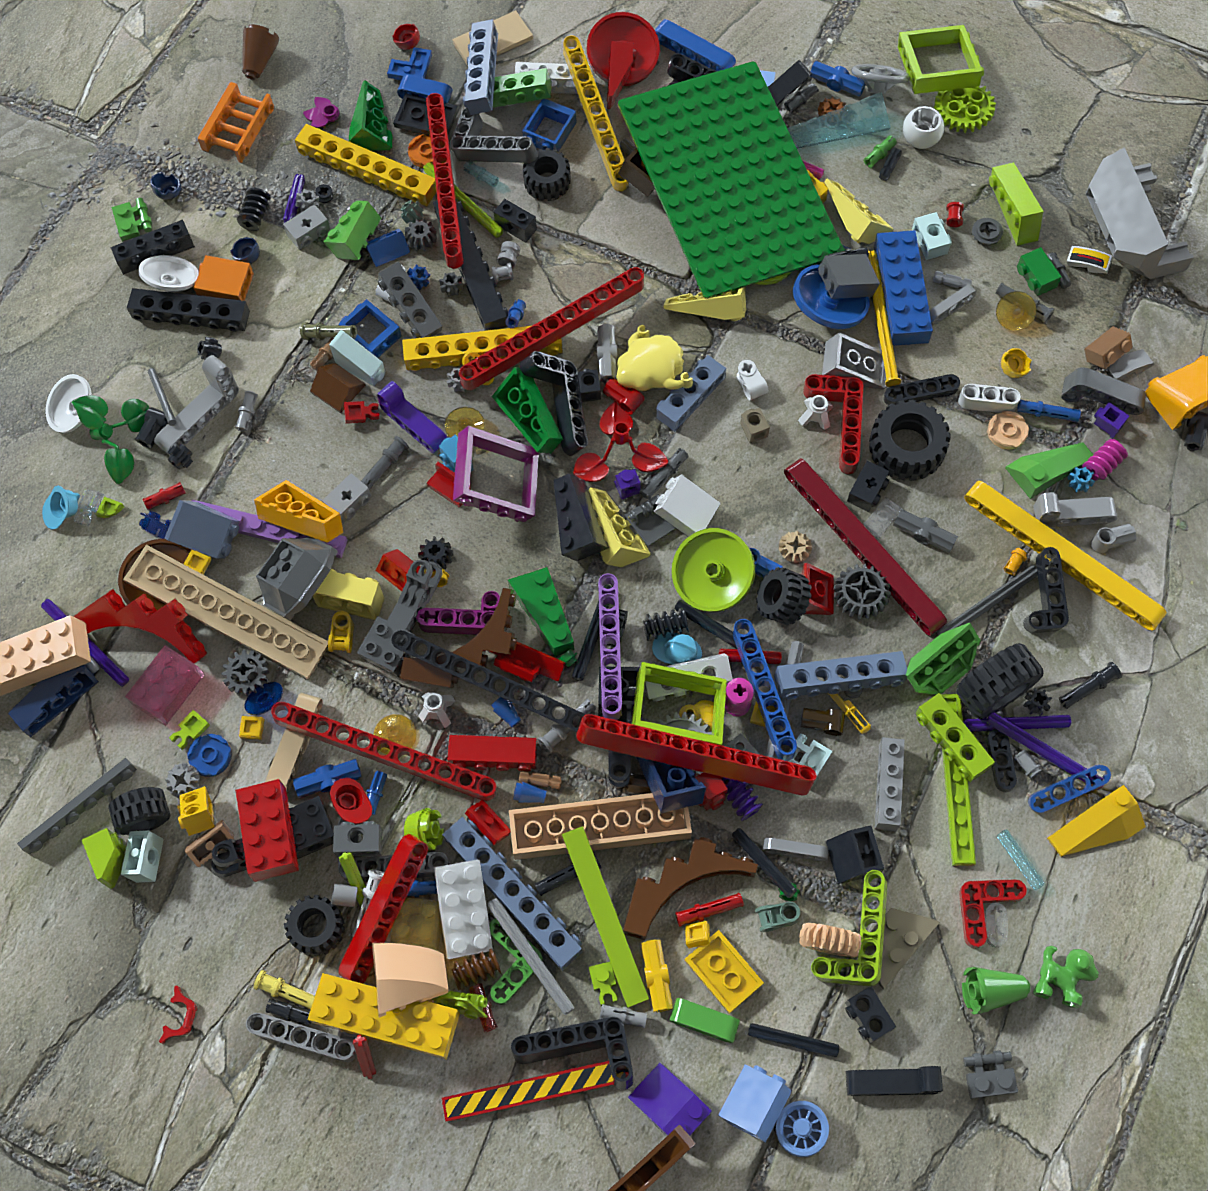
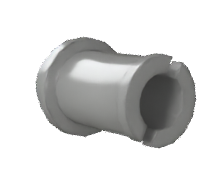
[1014,750,1042,779]

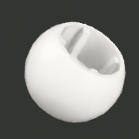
[903,106,944,149]

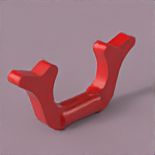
[159,985,197,1044]

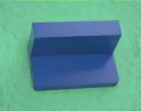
[365,229,410,267]

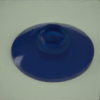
[244,682,284,716]

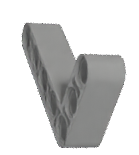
[154,355,239,455]
[246,1013,357,1062]

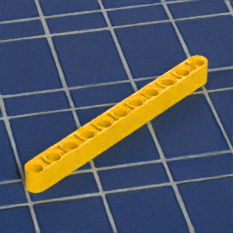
[964,481,1167,631]

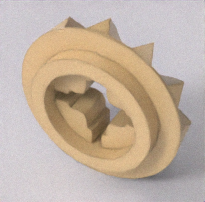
[779,530,812,563]

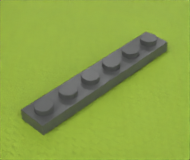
[17,758,137,855]

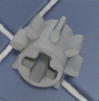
[296,189,319,212]
[447,368,471,393]

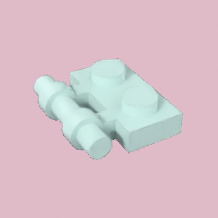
[788,733,832,778]

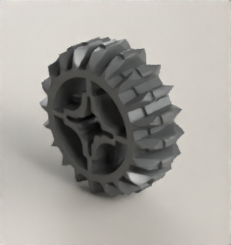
[833,563,891,620]

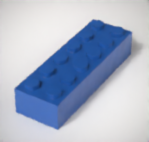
[874,230,933,346]

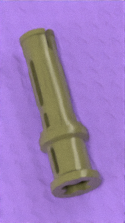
[300,322,357,340]

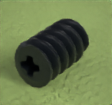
[237,188,271,232]
[643,608,689,641]

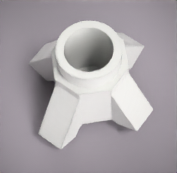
[798,395,833,430]
[418,692,455,728]

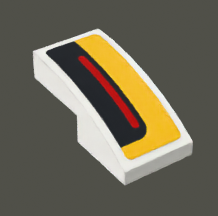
[1067,246,1112,274]

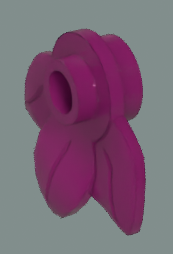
[303,97,340,128]

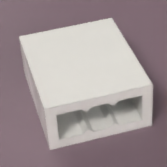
[654,474,720,537]

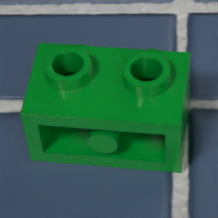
[1017,247,1062,296]

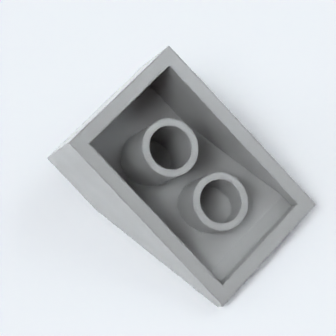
[822,332,886,389]

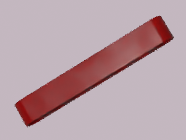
[338,834,428,984]

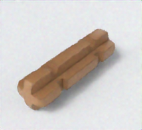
[519,771,562,789]

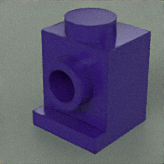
[1094,402,1129,439]
[614,469,641,500]

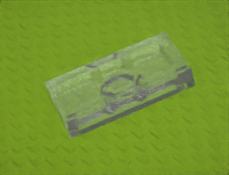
[863,497,903,541]

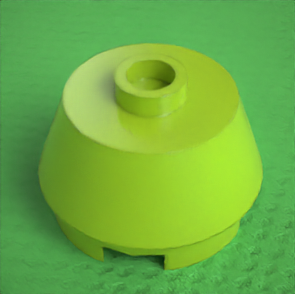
[404,808,444,852]

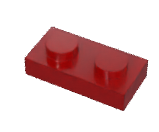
[465,799,511,845]

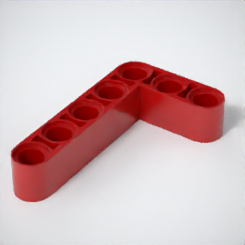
[803,374,863,474]

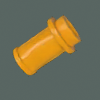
[1003,548,1027,576]

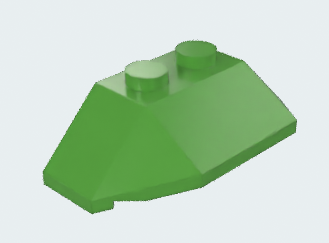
[906,623,981,695]

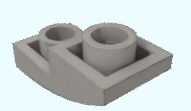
[1107,349,1154,381]

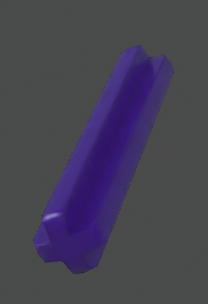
[283,174,305,223]

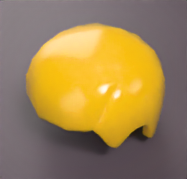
[1001,348,1032,378]

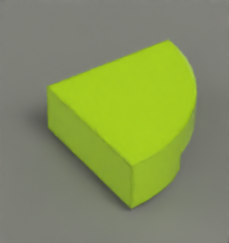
[95,497,124,518]

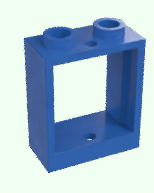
[522,99,577,152]
[338,299,402,358]

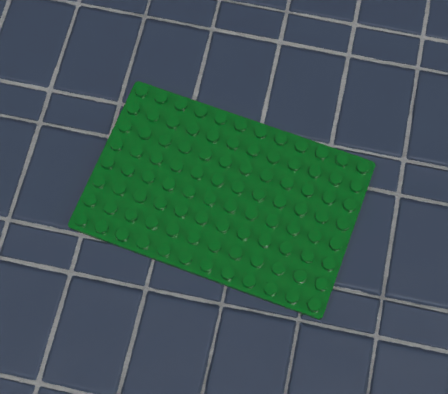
[618,61,844,298]

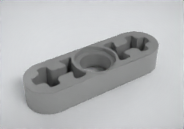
[929,284,977,324]
[763,838,829,861]

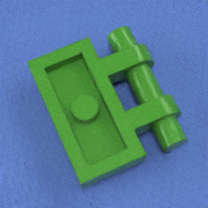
[111,198,152,241]

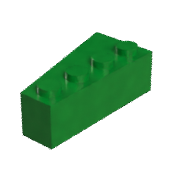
[491,367,563,454]
[508,567,575,657]

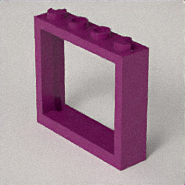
[453,426,539,522]

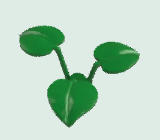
[71,395,150,484]

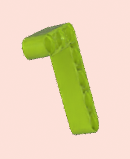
[811,870,887,986]

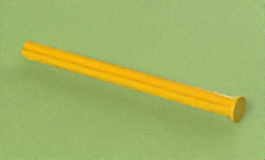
[868,250,901,387]

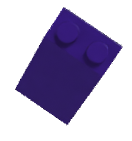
[628,1063,712,1136]

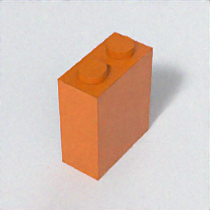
[193,255,254,301]

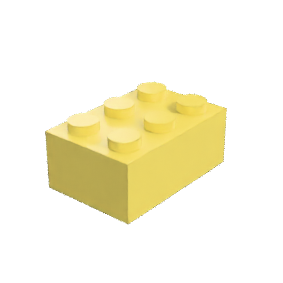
[313,569,385,620]

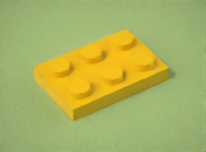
[684,930,764,1014]

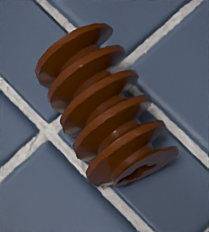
[452,949,502,991]

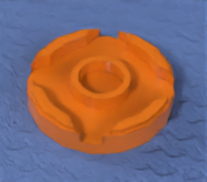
[408,134,434,168]

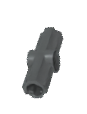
[893,509,958,553]

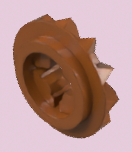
[818,96,848,123]

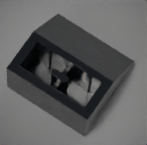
[825,825,884,884]

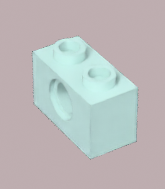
[912,212,952,260]
[121,831,164,883]

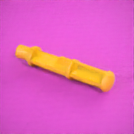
[824,680,871,734]

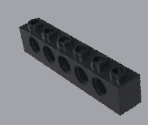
[127,288,250,332]

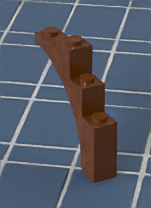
[400,588,517,688]
[623,837,758,940]
[607,1125,696,1191]

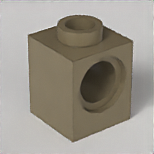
[740,408,770,443]

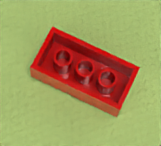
[235,779,299,882]

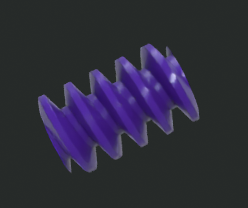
[722,777,763,821]

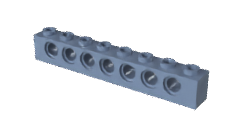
[442,817,582,971]

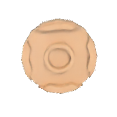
[987,411,1029,450]

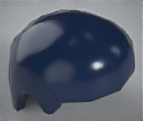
[150,172,182,200]
[230,237,260,264]

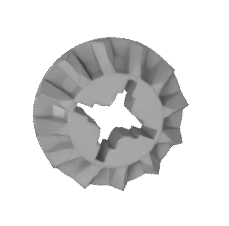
[165,763,200,798]

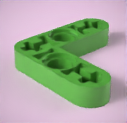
[489,918,543,1005]

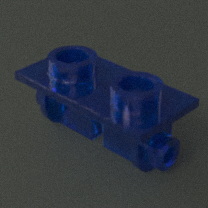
[139,511,172,539]

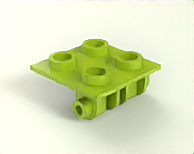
[432,991,488,1020]

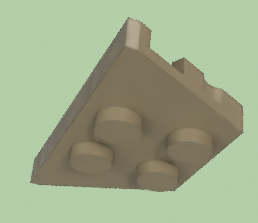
[865,908,940,990]

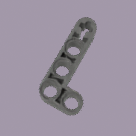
[1061,367,1146,415]

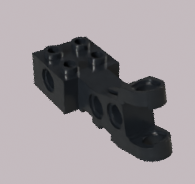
[598,666,642,789]
[211,796,334,878]

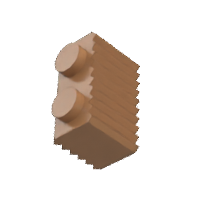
[1084,326,1133,369]
[185,820,234,867]

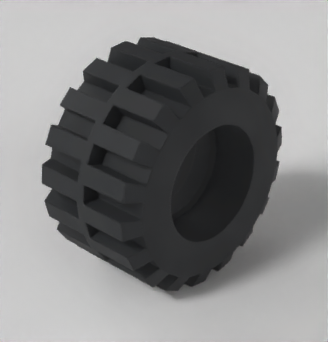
[523,148,571,201]
[756,567,811,625]
[108,787,171,835]
[284,895,345,957]

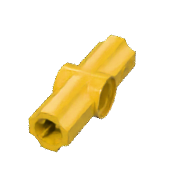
[641,940,673,1013]

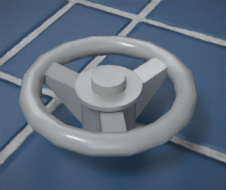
[851,64,910,94]

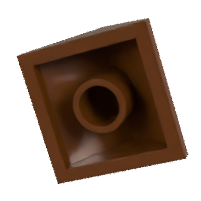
[310,363,366,413]

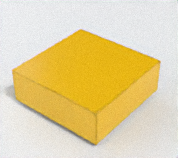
[184,550,212,575]
[750,701,776,727]
[239,716,265,740]
[685,921,710,949]

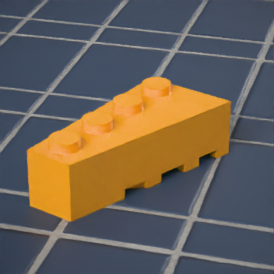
[254,480,343,543]

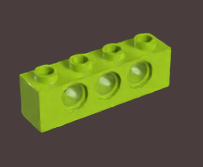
[915,693,995,782]

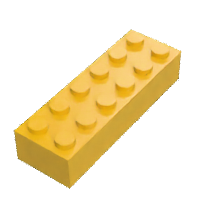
[307,973,460,1060]

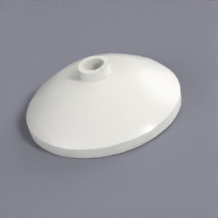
[139,255,199,292]
[46,374,92,433]

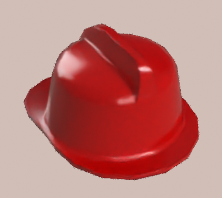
[330,778,372,824]

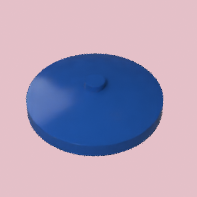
[793,265,870,329]

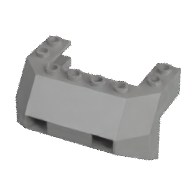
[1085,147,1194,279]

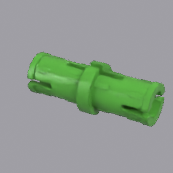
[863,135,897,168]

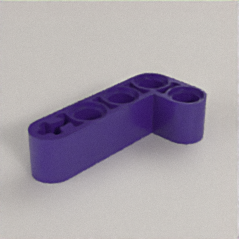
[377,381,448,454]

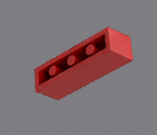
[447,735,537,772]

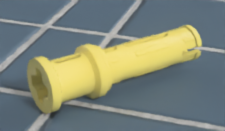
[253,970,315,1009]

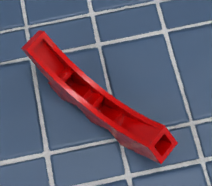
[73,589,207,664]

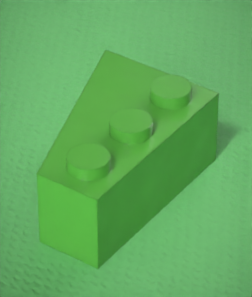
[323,201,381,260]

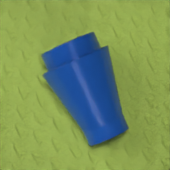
[491,697,521,728]
[513,781,546,803]

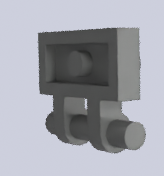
[963,1050,1018,1099]

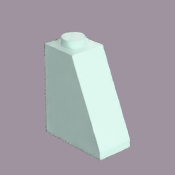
[329,330,385,386]

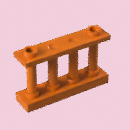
[197,82,274,163]

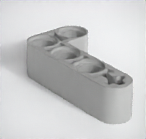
[1033,492,1117,527]

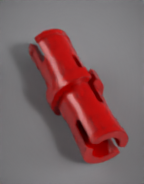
[142,482,186,511]

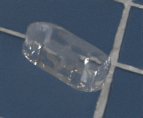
[984,903,1008,948]

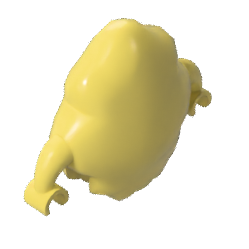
[616,325,693,391]

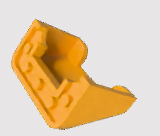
[1145,355,1208,430]

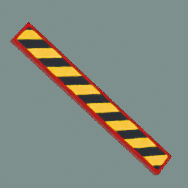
[441,1061,628,1122]

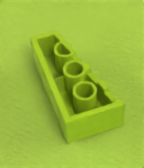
[989,162,1044,246]

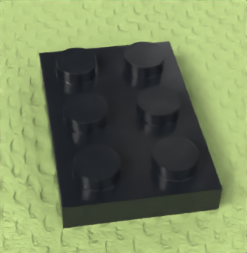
[393,94,458,135]

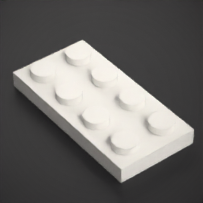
[434,859,493,959]

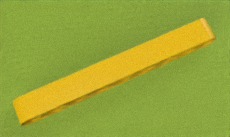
[563,35,629,191]

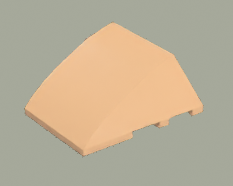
[372,943,448,1017]

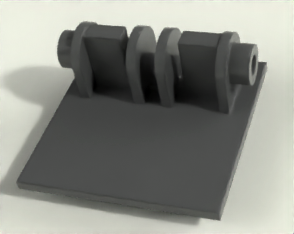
[624,494,677,546]

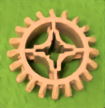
[799,923,861,958]

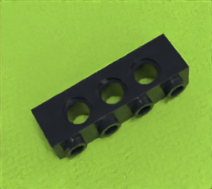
[110,219,195,275]

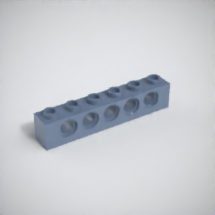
[463,19,498,115]
[774,651,907,699]

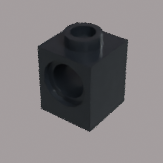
[578,369,601,402]

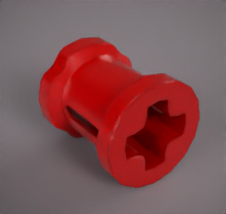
[946,202,964,227]

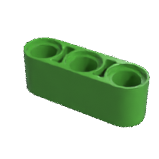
[669,998,740,1043]

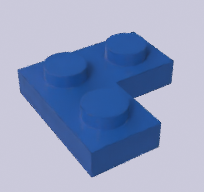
[387,47,432,80]

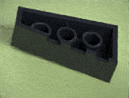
[553,473,609,561]

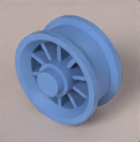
[776,1101,829,1157]

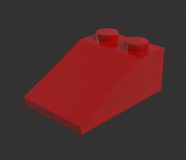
[607,41,637,109]

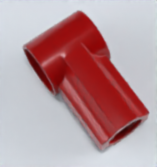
[603,378,645,415]

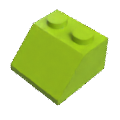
[82,828,127,889]

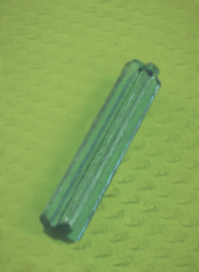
[997,829,1045,890]

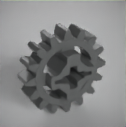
[221,650,270,696]

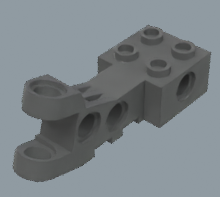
[357,560,442,677]

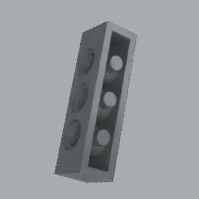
[377,261,442,338]

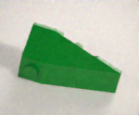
[349,80,393,151]

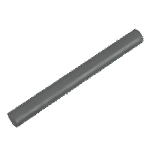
[148,368,176,426]

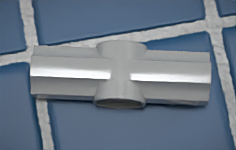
[597,323,617,384]

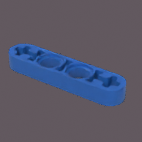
[1028,765,1111,813]

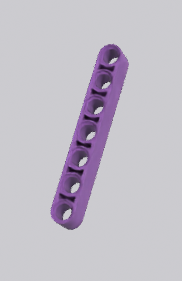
[598,573,622,720]

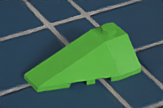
[1005,442,1093,499]

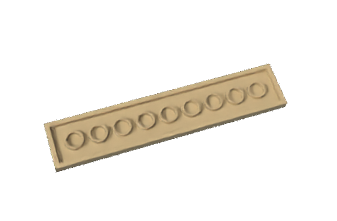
[123,545,328,680]

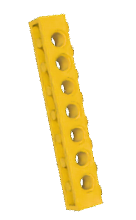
[295,124,437,206]
[402,326,563,371]

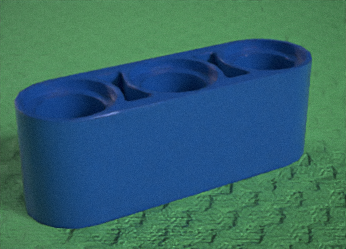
[397,75,453,103]

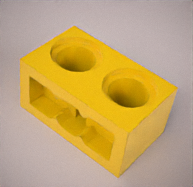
[177,786,215,836]

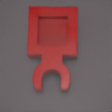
[344,401,380,424]

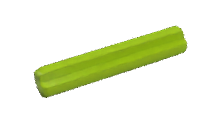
[339,852,366,908]

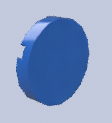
[187,734,232,777]

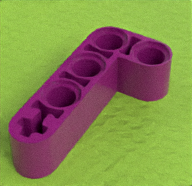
[417,591,500,635]

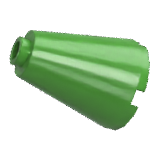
[962,967,1030,1014]

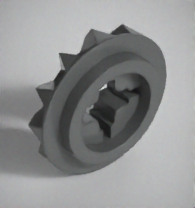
[972,218,1003,246]

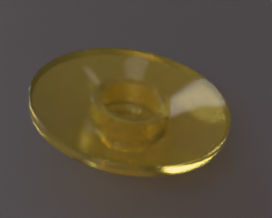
[996,291,1036,331]
[444,407,485,438]
[373,714,417,755]

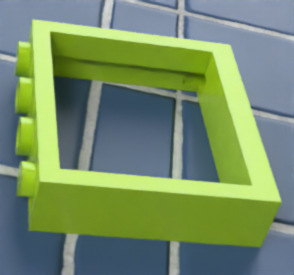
[897,25,984,94]
[632,662,727,746]

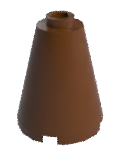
[242,24,279,80]

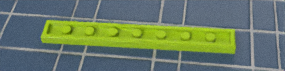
[939,694,976,866]
[562,826,649,1007]

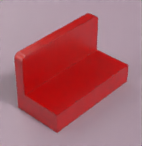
[427,462,471,508]
[375,549,420,591]

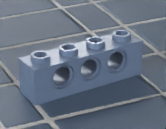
[656,355,727,432]

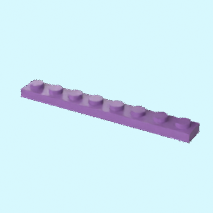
[192,500,348,558]

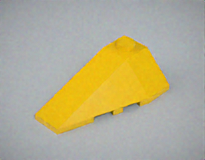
[1047,785,1146,857]

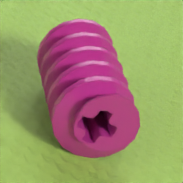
[1082,439,1128,481]
[725,678,753,717]

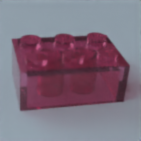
[125,645,204,726]

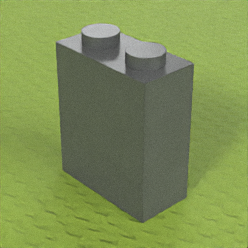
[818,254,880,299]

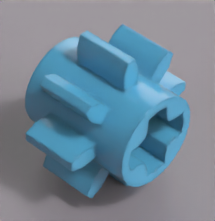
[1068,467,1095,493]

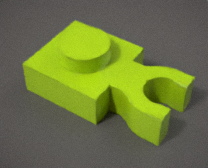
[169,710,210,750]
[589,962,617,1006]

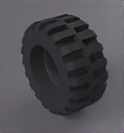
[869,400,951,481]
[957,643,1044,719]

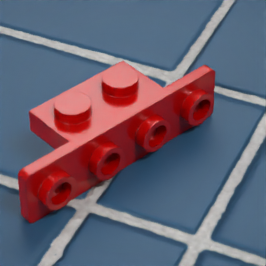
[489,642,565,682]

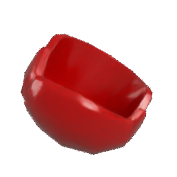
[392,24,420,50]

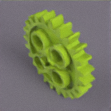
[934,86,996,133]

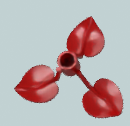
[573,402,668,482]

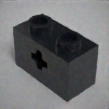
[493,199,537,243]
[847,461,890,512]

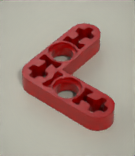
[959,879,1027,949]

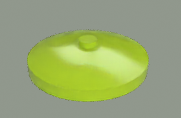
[672,528,755,612]

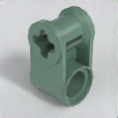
[755,902,800,932]

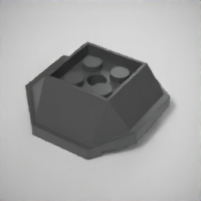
[256,537,338,621]

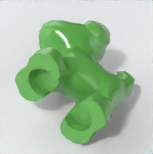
[1033,945,1099,1008]

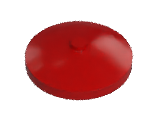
[586,12,660,86]

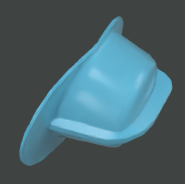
[42,485,80,529]
[652,632,702,665]

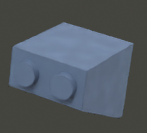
[165,500,240,559]

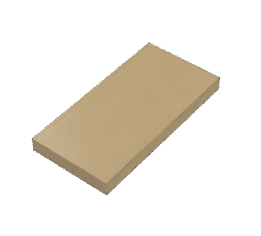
[452,10,533,66]

